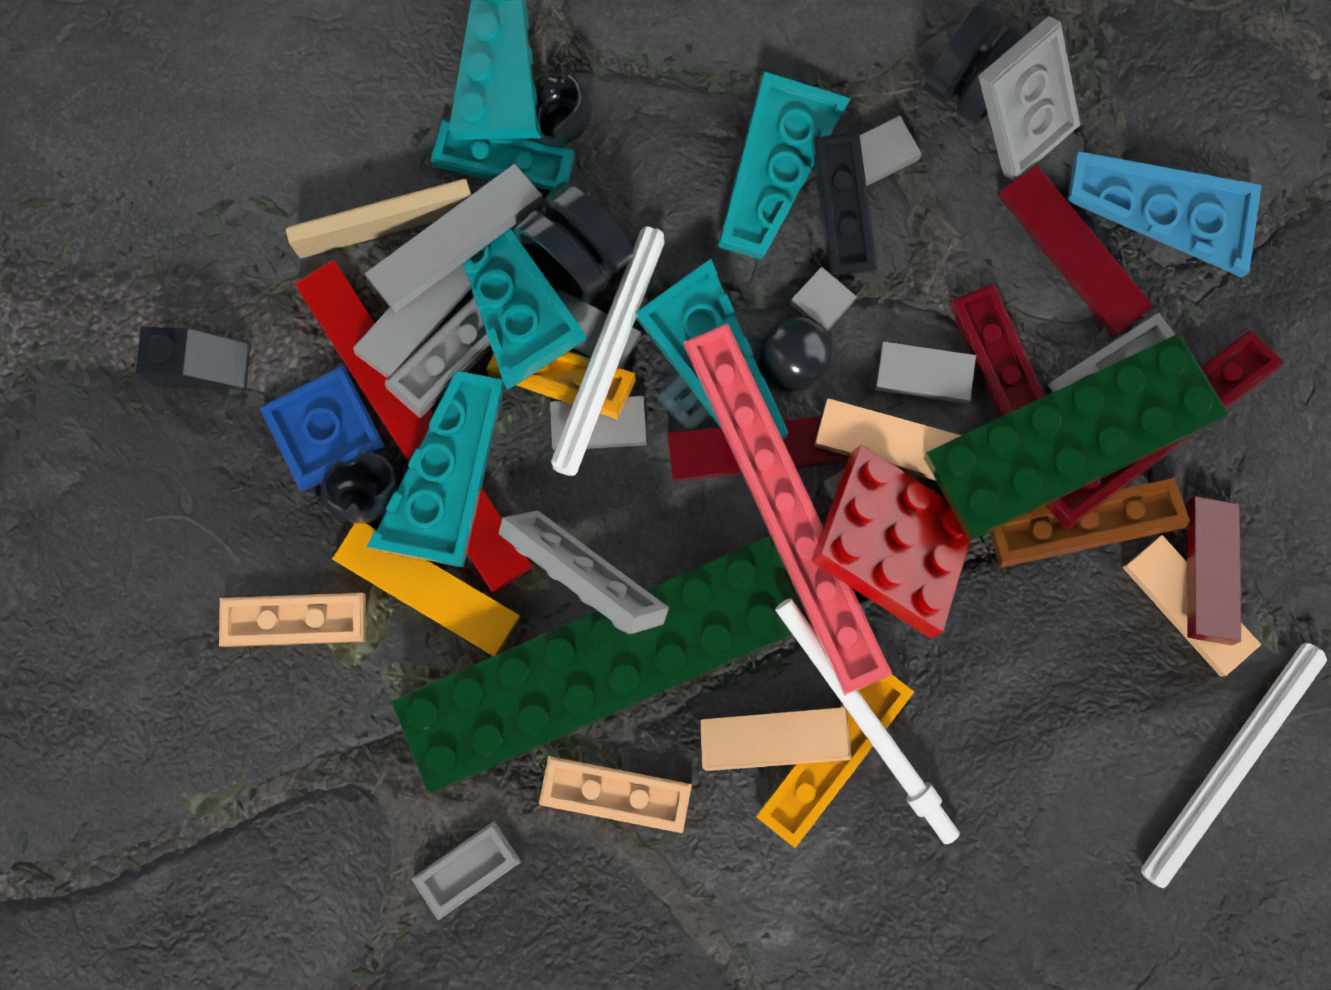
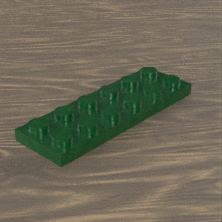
[924,333,1229,541]

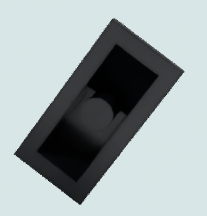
[136,326,251,390]

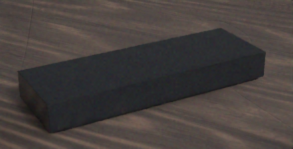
[811,132,877,277]

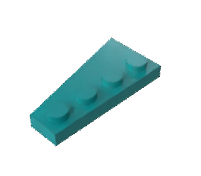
[449,0,541,140]
[717,72,851,260]
[463,228,587,390]
[635,259,788,440]
[367,371,505,568]

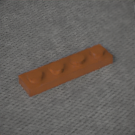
[989,478,1190,568]

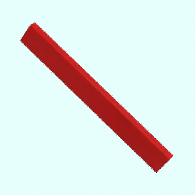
[294,260,533,593]

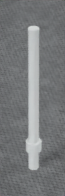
[775,598,960,844]

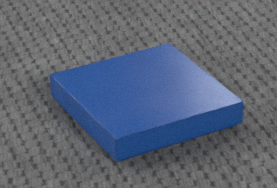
[259,365,387,492]

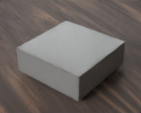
[790,267,857,332]

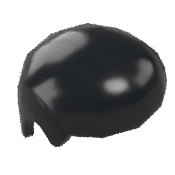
[536,73,592,146]
[759,316,832,391]
[321,451,395,523]

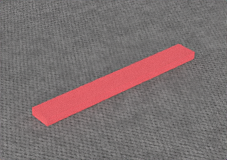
[684,323,892,696]

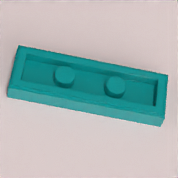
[430,119,575,194]

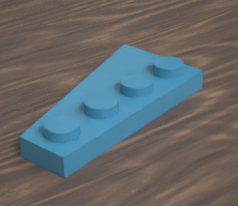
[1067,151,1262,278]

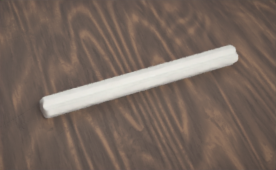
[551,226,664,476]
[1141,643,1327,888]

